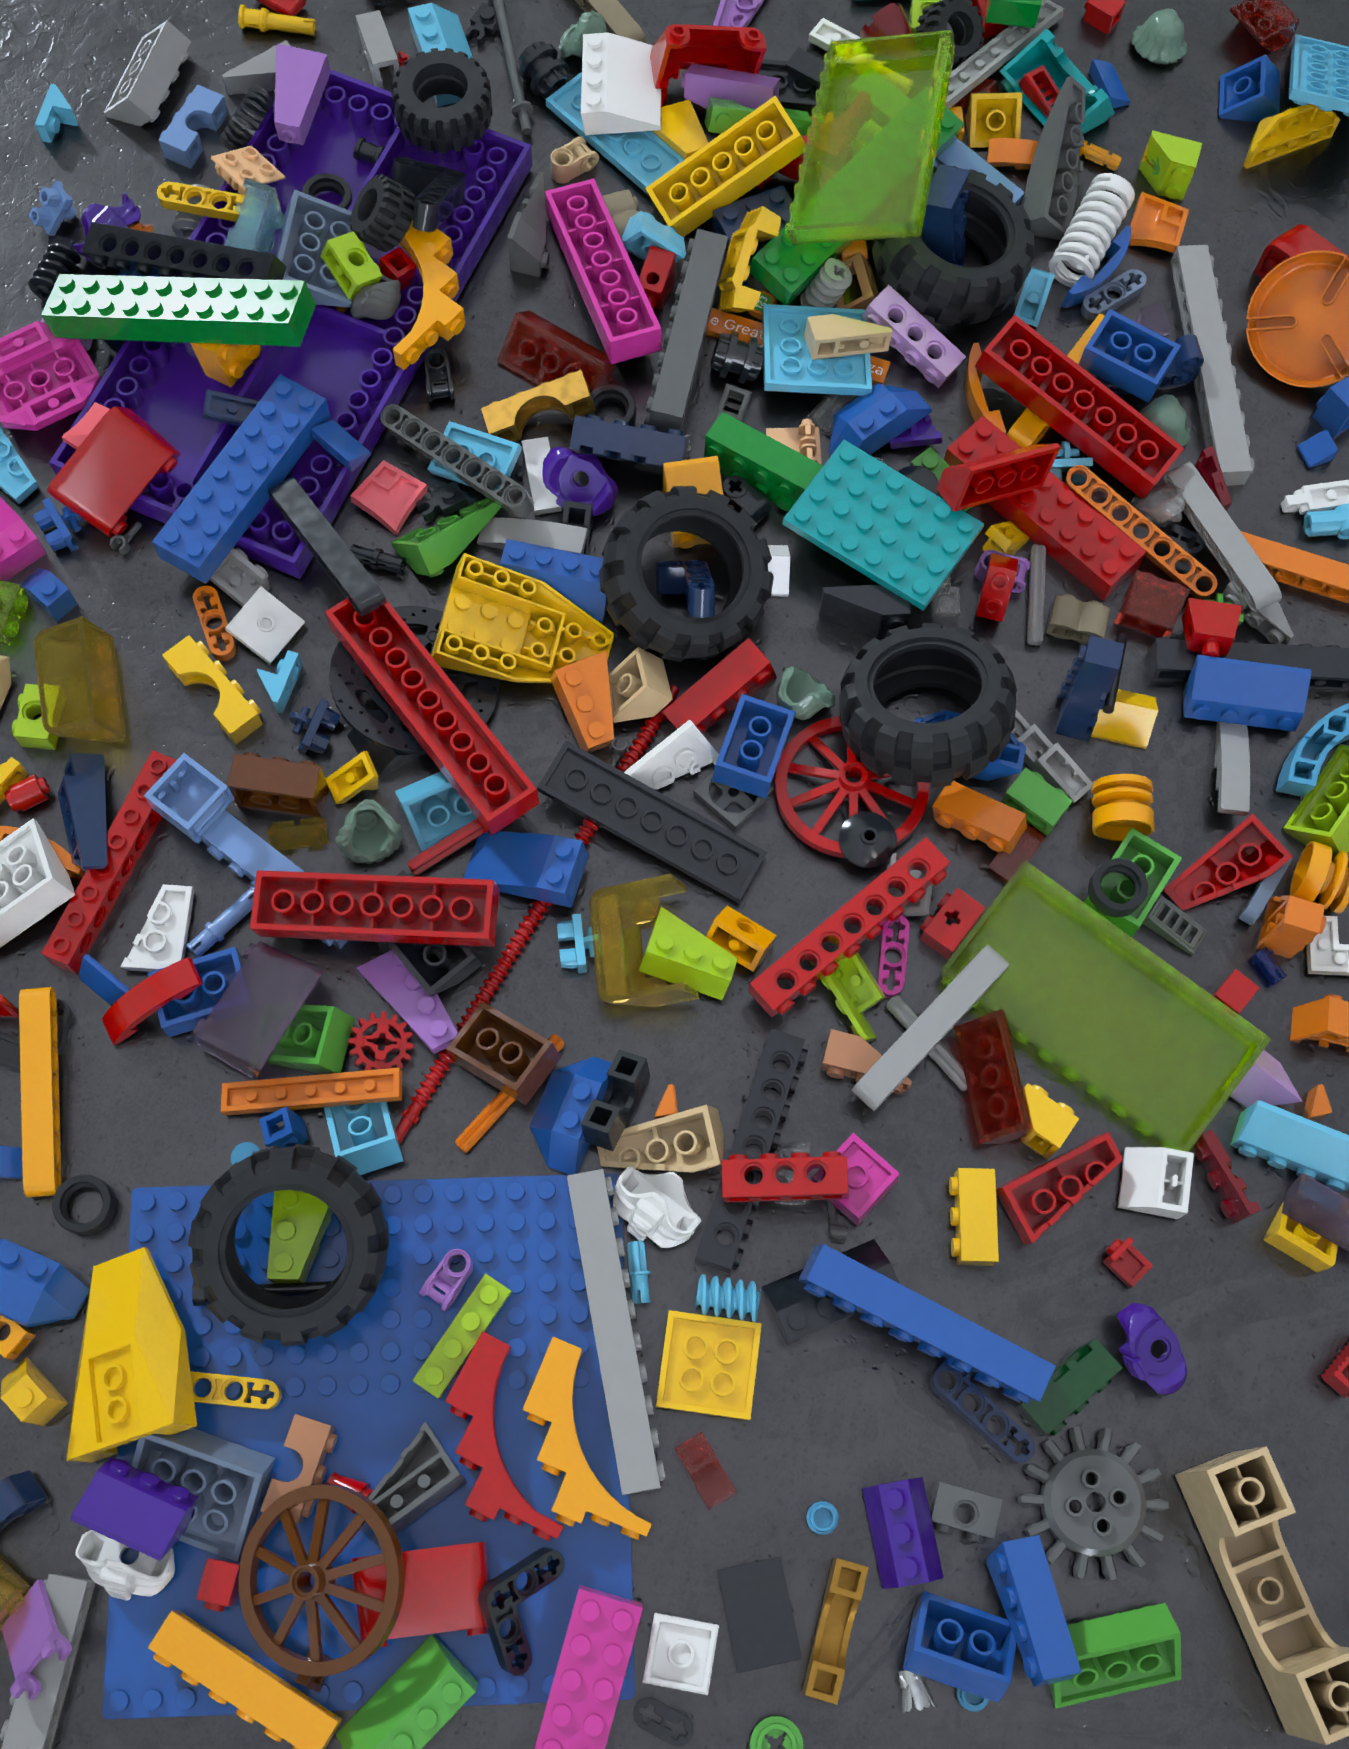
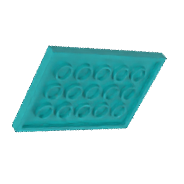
[782,440,984,611]

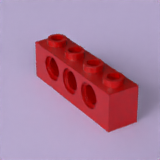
[722,1151,849,1202]

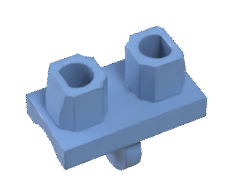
[29,181,76,236]

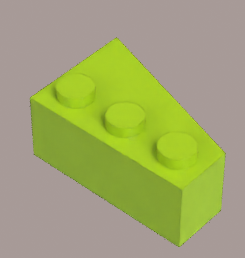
[639,906,738,1000]
[267,1190,333,1284]

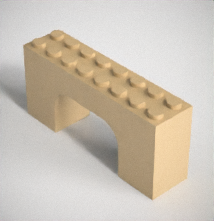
[1175,1446,1349,1745]

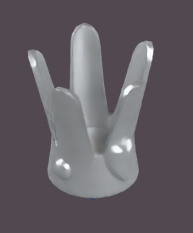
[898,1670,937,1713]

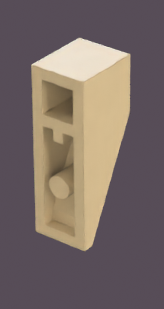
[804,314,893,360]

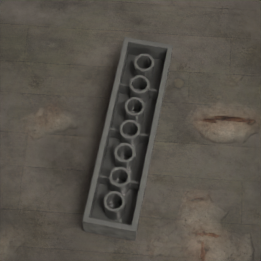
[644,229,728,433]

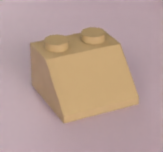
[609,647,673,723]

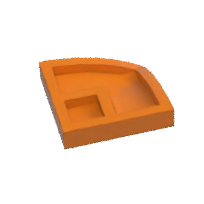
[1129,192,1189,253]

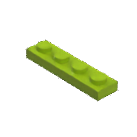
[412,1273,512,1400]

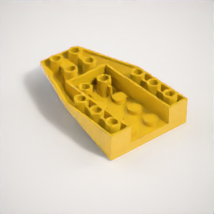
[431,553,615,683]
[66,1247,197,1463]

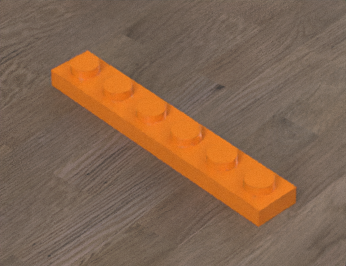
[221,1068,402,1116]

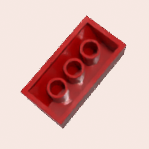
[936,443,1061,512]

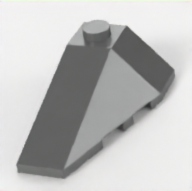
[507,171,550,278]

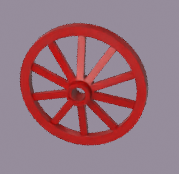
[775,716,929,858]

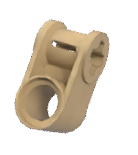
[551,137,599,184]

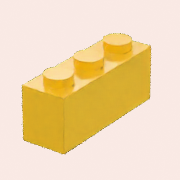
[949,1168,999,1266]

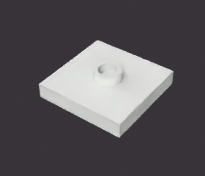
[225,586,305,665]
[643,1613,719,1695]

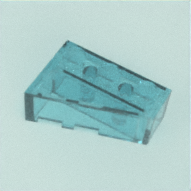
[225,177,284,253]

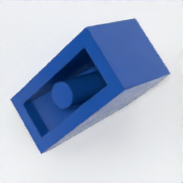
[19,568,78,622]

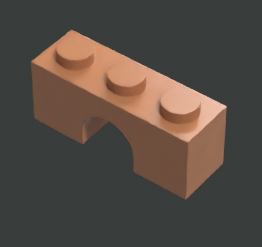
[260,1414,338,1523]

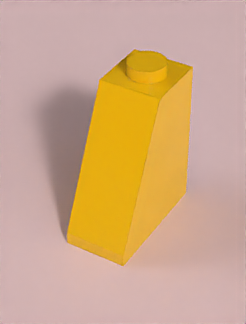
[652,99,708,159]
[1,1357,68,1426]

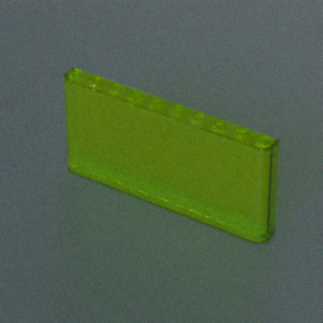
[785,30,954,244]
[940,860,1271,1152]

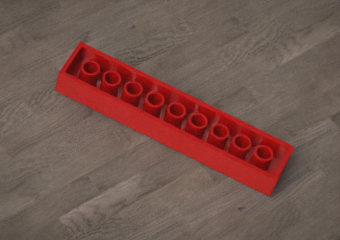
[325,599,539,836]

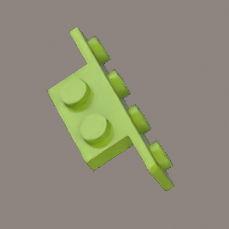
[810,952,886,1042]

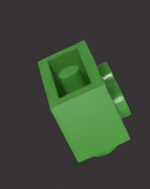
[1001,767,1072,836]

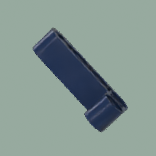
[1091,334,1204,396]
[655,560,715,618]
[930,1358,1036,1464]
[0,1470,48,1531]

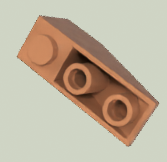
[820,1029,912,1094]

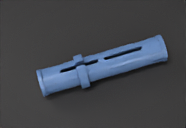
[186,886,255,958]

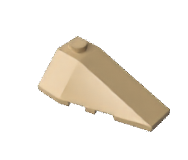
[597,1105,725,1173]

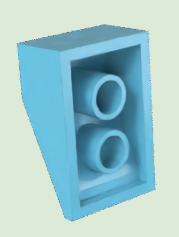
[324,1102,404,1175]

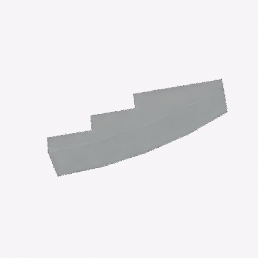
[477,518,588,554]
[1011,710,1093,804]
[1214,721,1250,816]

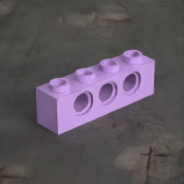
[862,285,966,388]

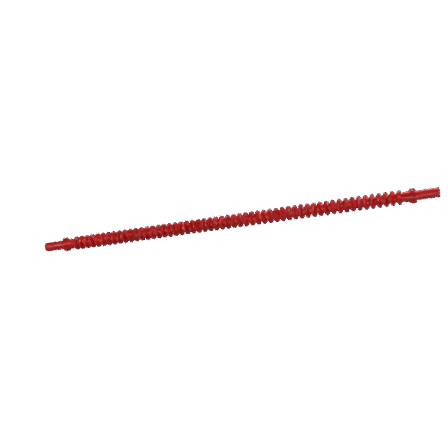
[395,685,680,1145]

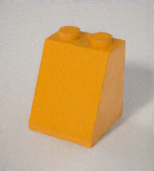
[663,456,723,548]

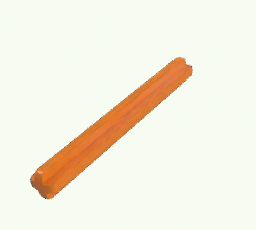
[455,1034,565,1153]

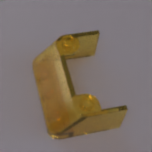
[589,874,699,1007]

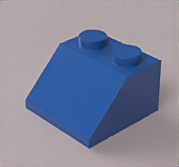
[1219,55,1280,122]

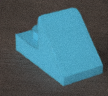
[35,84,78,143]
[1014,267,1055,327]
[257,650,303,714]

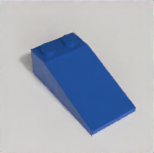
[463,831,589,908]

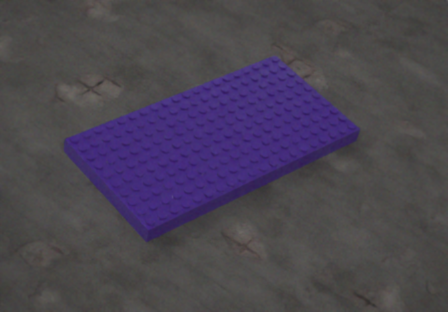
[49,69,533,579]

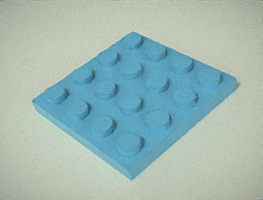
[762,304,872,396]

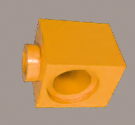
[0,1315,36,1361]

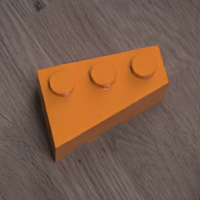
[1256,895,1327,959]

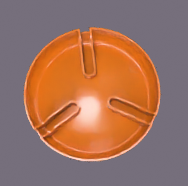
[1246,250,1349,388]

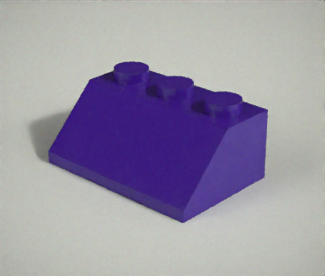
[70,1457,199,1561]
[862,1477,944,1589]

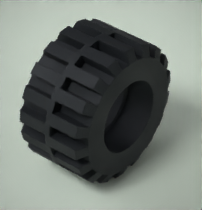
[916,0,985,68]
[350,174,415,252]

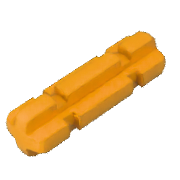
[1079,140,1122,171]

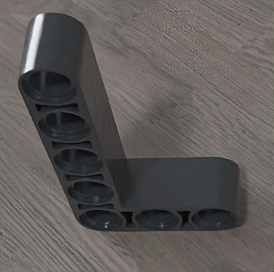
[391,157,466,232]

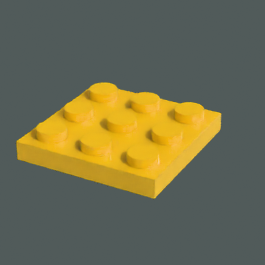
[656,1310,762,1421]

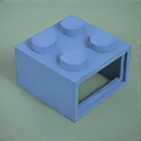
[144,753,235,842]

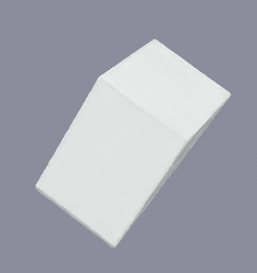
[768,545,790,597]

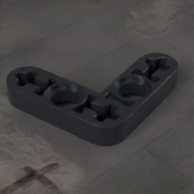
[478,1547,564,1676]

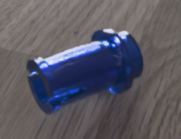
[1251,947,1287,986]

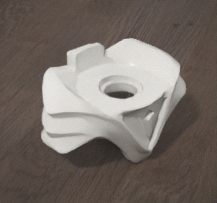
[613,1166,701,1248]
[75,1530,175,1601]

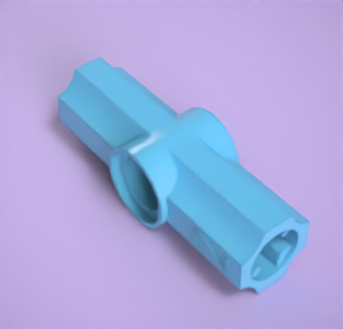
[1303,503,1349,539]

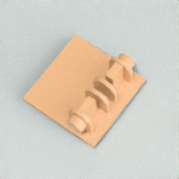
[211,145,285,199]
[766,419,822,465]

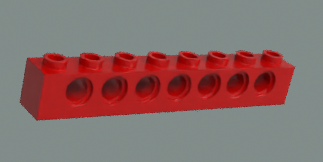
[41,750,177,975]
[748,837,950,1018]

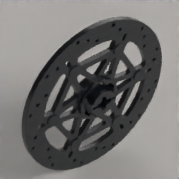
[329,606,500,754]

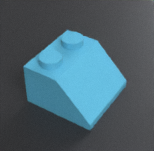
[621,211,686,263]

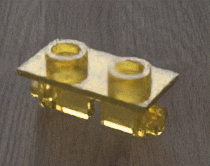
[266,816,329,851]

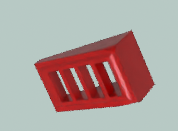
[1018,65,1060,118]

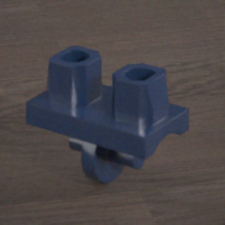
[289,698,340,754]

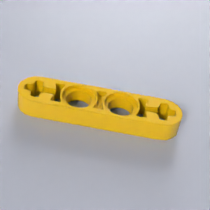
[157,182,259,223]
[190,1371,282,1410]

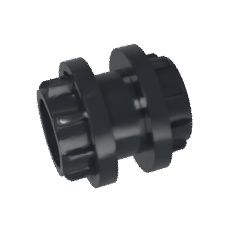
[518,41,570,99]
[710,330,764,384]

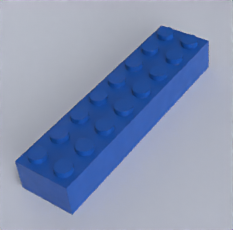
[152,374,331,584]
[799,1244,1056,1404]

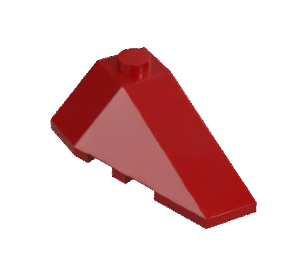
[1163,813,1293,911]

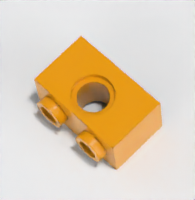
[706,905,777,972]

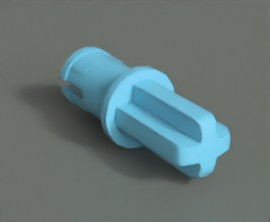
[627,1241,651,1304]

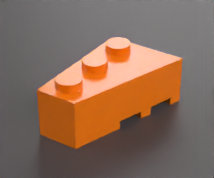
[550,651,614,753]
[1290,994,1349,1052]

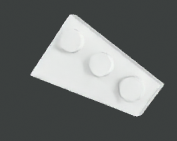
[624,720,719,790]
[120,885,195,972]

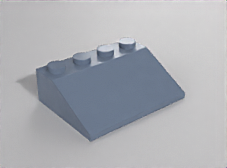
[275,189,365,307]
[132,1428,275,1562]

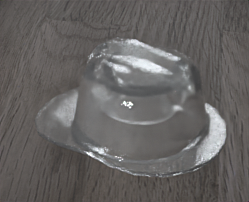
[1132,483,1185,523]

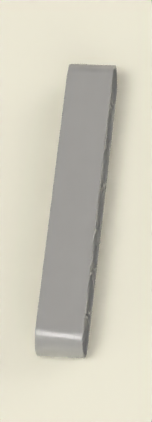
[1163,462,1282,612]
[851,944,1011,1111]

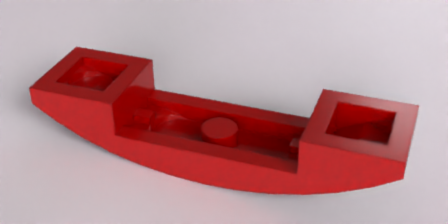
[102,957,203,1045]

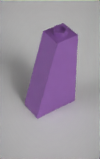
[274,44,331,145]
[681,63,780,109]

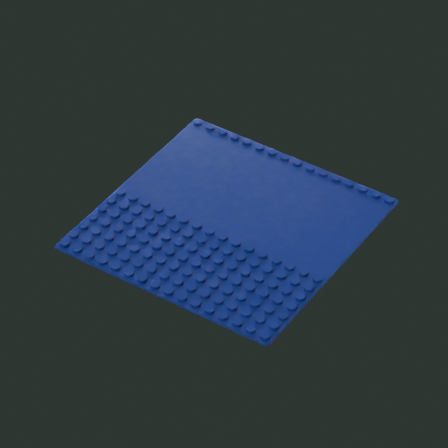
[102,1173,635,1719]

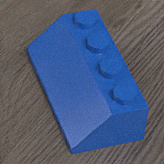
[500,539,608,624]
[1183,655,1311,732]

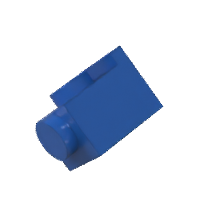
[259,1107,309,1148]

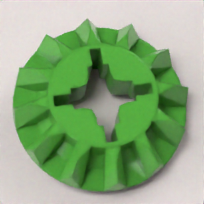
[750,1716,803,1749]

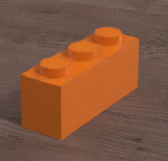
[932,781,1027,854]

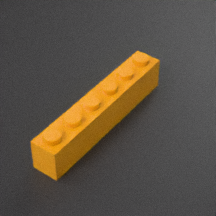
[148,1610,343,1749]

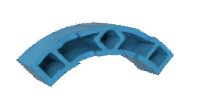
[1276,703,1349,797]

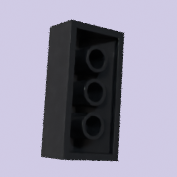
[386,870,482,996]
[762,1239,900,1346]

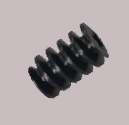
[28,243,81,303]

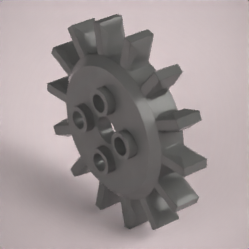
[1017,1426,1169,1580]

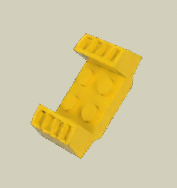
[718,206,781,313]

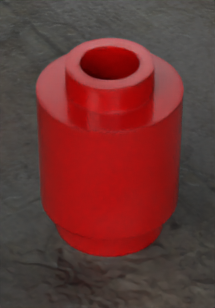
[4,774,51,812]

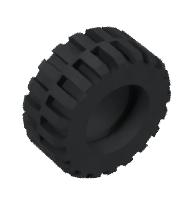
[391,48,493,153]

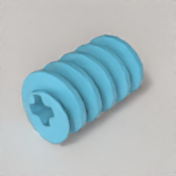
[695,1274,761,1322]

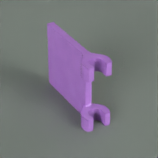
[1,1579,72,1700]

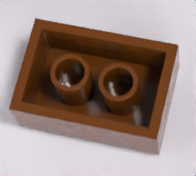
[227,752,329,819]
[447,1002,561,1106]

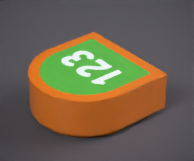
[748,291,777,321]

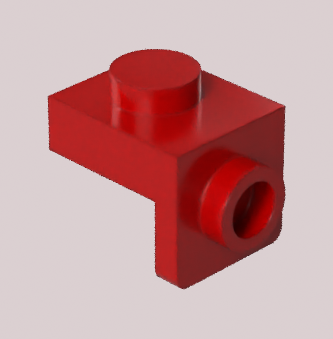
[1103,1236,1153,1288]

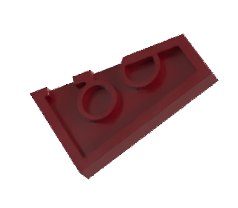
[1194,1130,1261,1224]

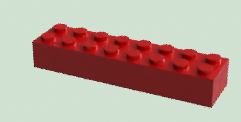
[975,315,1184,499]
[944,416,1146,601]
[250,870,499,947]

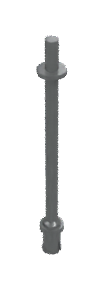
[493,0,534,135]

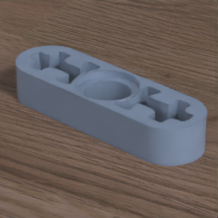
[1080,269,1147,321]
[1239,858,1292,926]

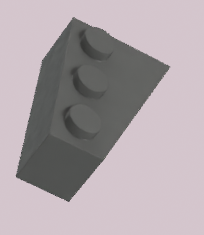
[368,1421,467,1534]

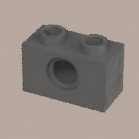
[929,1482,1003,1544]

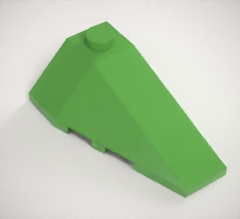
[391,498,501,577]

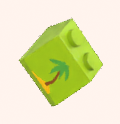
[1139,130,1202,201]

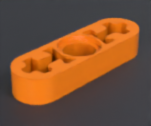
[193,586,237,661]

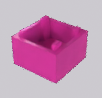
[812,1133,900,1226]

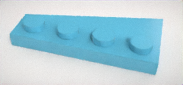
[0,427,39,504]

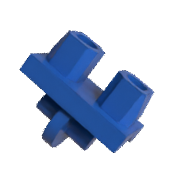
[33,497,84,552]

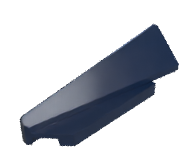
[58,753,107,869]

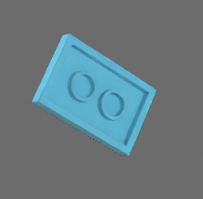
[428,421,522,490]

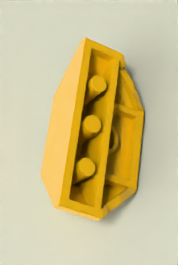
[1243,104,1340,169]

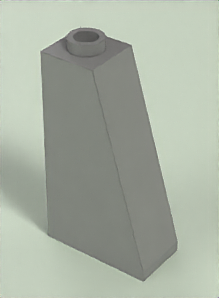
[355,10,399,92]

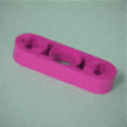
[877,915,910,999]

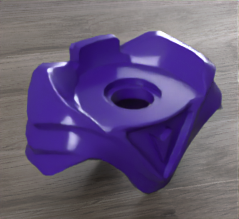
[72,193,141,262]
[542,447,619,516]
[1117,1303,1187,1395]

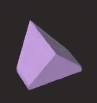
[1224,1045,1303,1109]

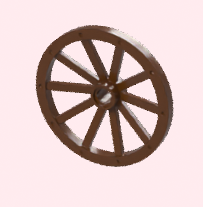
[238,1484,405,1677]

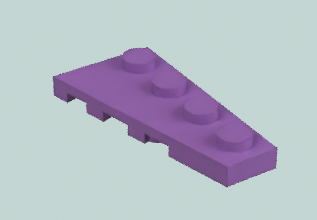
[713,0,765,27]
[356,950,458,1054]

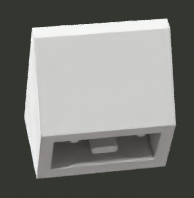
[1117,1147,1194,1219]

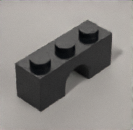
[581,1049,651,1151]

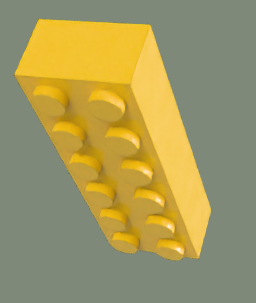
[645,96,808,237]

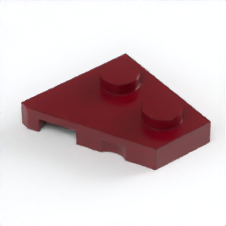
[1195,446,1232,512]

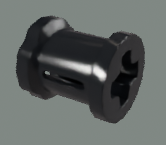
[353,136,385,167]

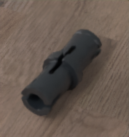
[350,544,406,575]

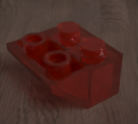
[1230,0,1300,52]
[1114,570,1190,638]

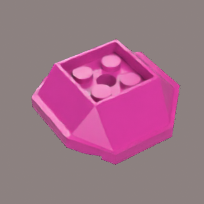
[0,321,102,431]

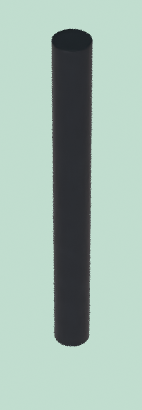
[1102,632,1128,714]

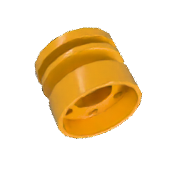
[1091,774,1155,841]
[1289,841,1349,914]

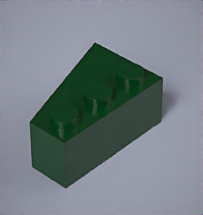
[1015,1338,1123,1436]

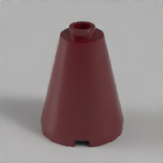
[860,2,924,73]

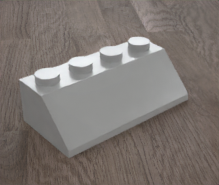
[103,21,191,127]

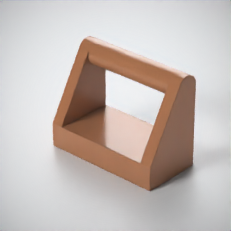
[835,253,879,310]

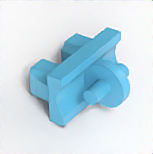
[1050,441,1093,485]
[557,913,606,973]

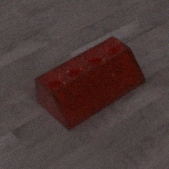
[497,310,616,393]
[954,1009,1032,1144]

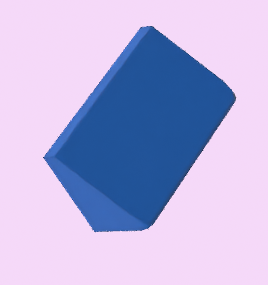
[1089,59,1130,108]
[311,420,371,472]
[79,954,130,1006]

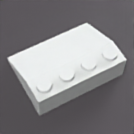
[581,32,661,135]
[0,818,75,948]

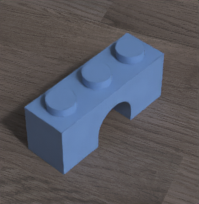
[159,85,229,169]

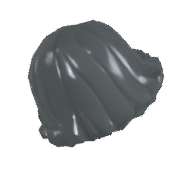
[350,275,401,321]

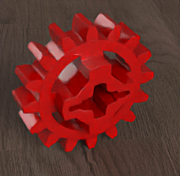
[347,1011,414,1071]

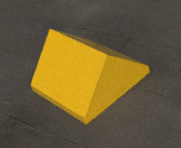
[966,92,1022,148]
[1090,689,1158,749]
[1263,1199,1340,1273]

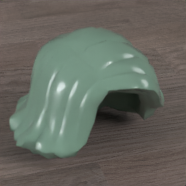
[1131,8,1187,65]
[559,10,607,58]
[1139,394,1190,447]
[776,666,836,720]
[336,799,404,864]

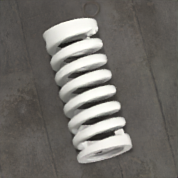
[1049,173,1135,288]

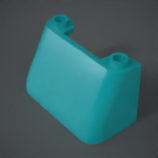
[999,28,1115,134]

